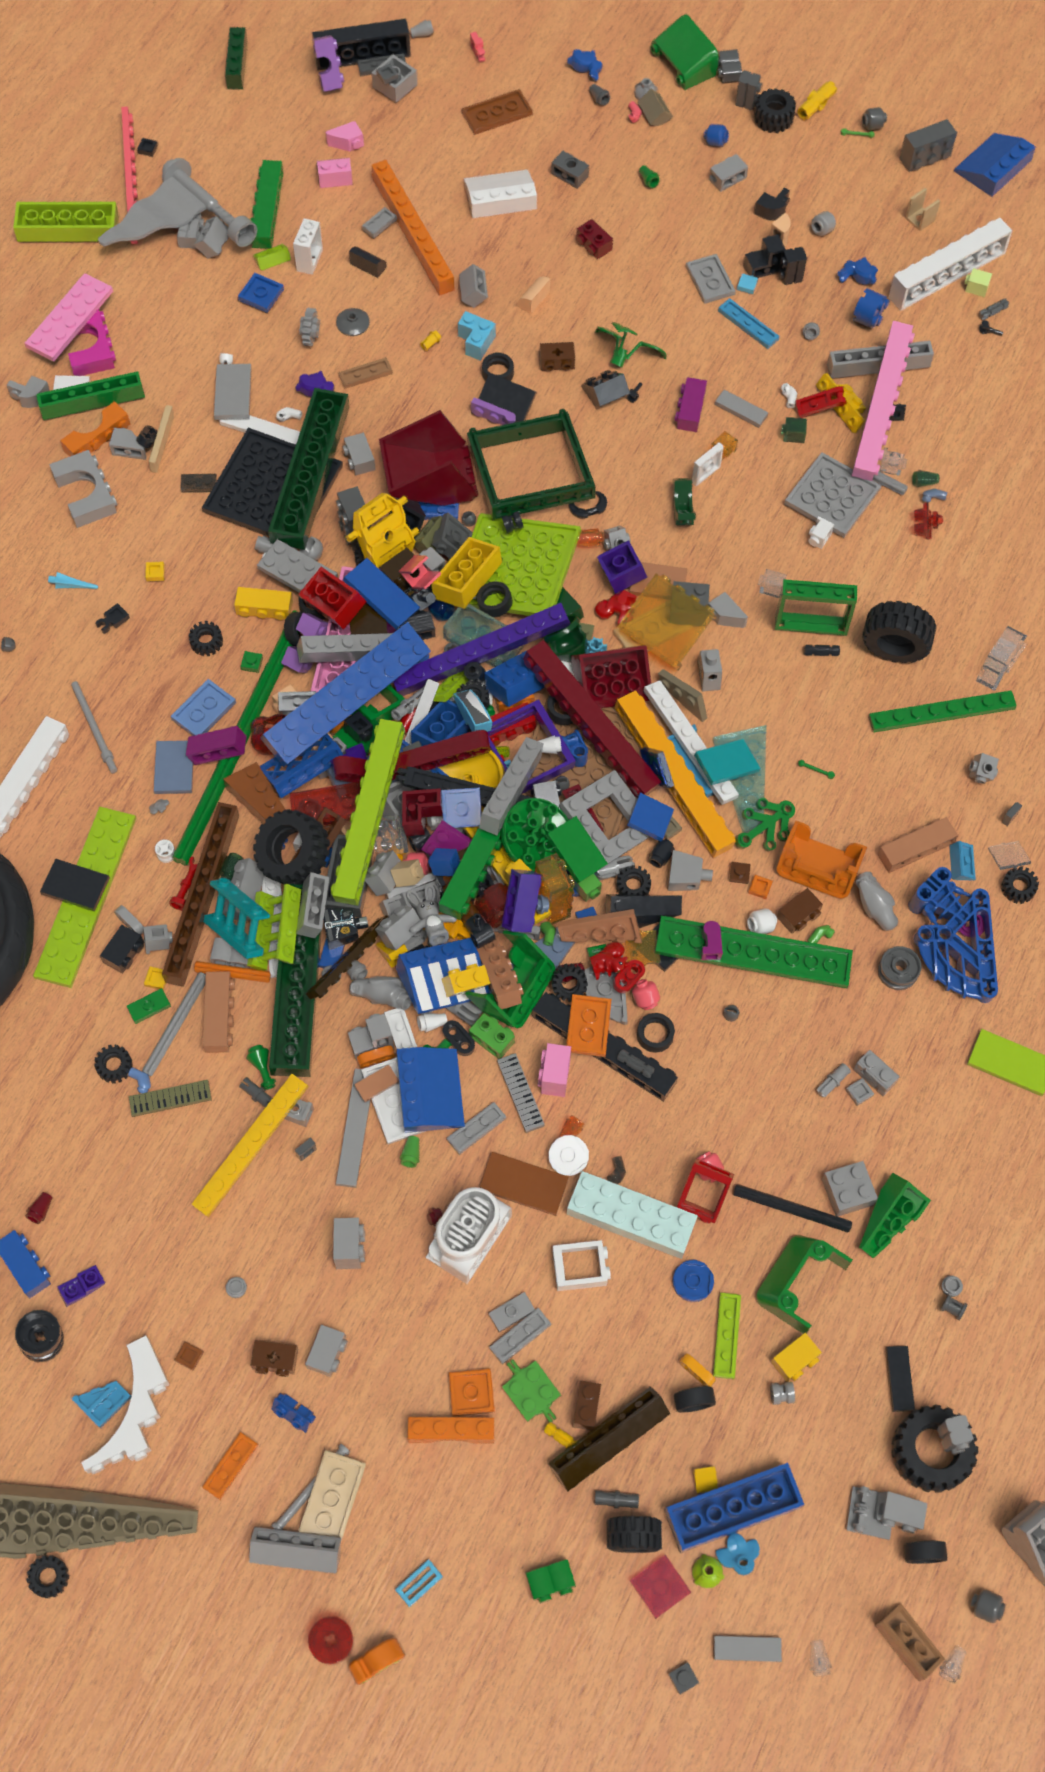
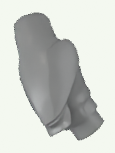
[856,872,898,931]
[349,976,412,1010]

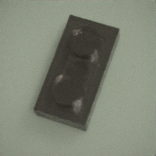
[180,474,217,493]

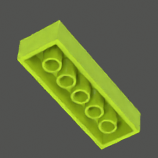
[13,202,119,242]

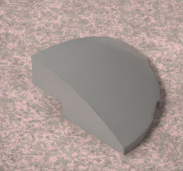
[379,881,440,951]

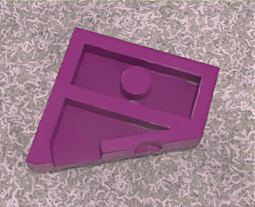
[422,820,472,855]

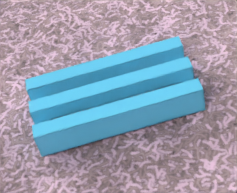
[395,1559,443,1608]

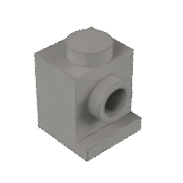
[143,924,173,954]
[285,1099,314,1127]

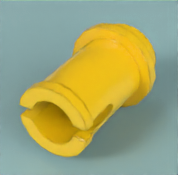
[420,330,441,351]

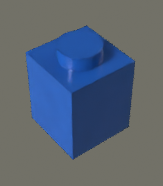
[428,848,461,876]

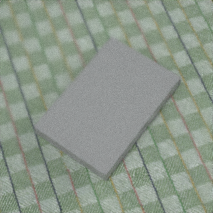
[685,254,736,304]

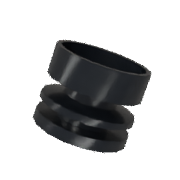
[15,1310,64,1362]

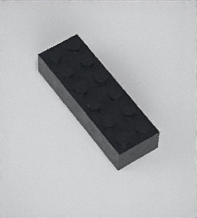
[312,18,411,71]

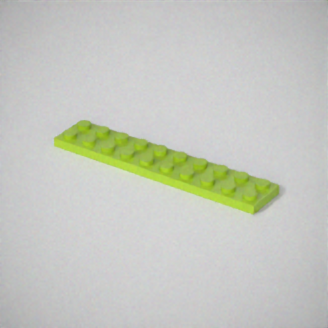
[33,806,136,988]

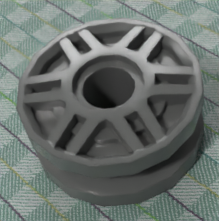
[878,946,922,990]

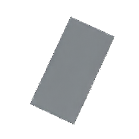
[214,364,252,420]

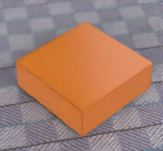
[748,875,773,900]

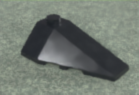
[606,894,682,928]

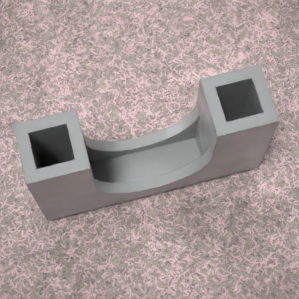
[49,450,118,528]

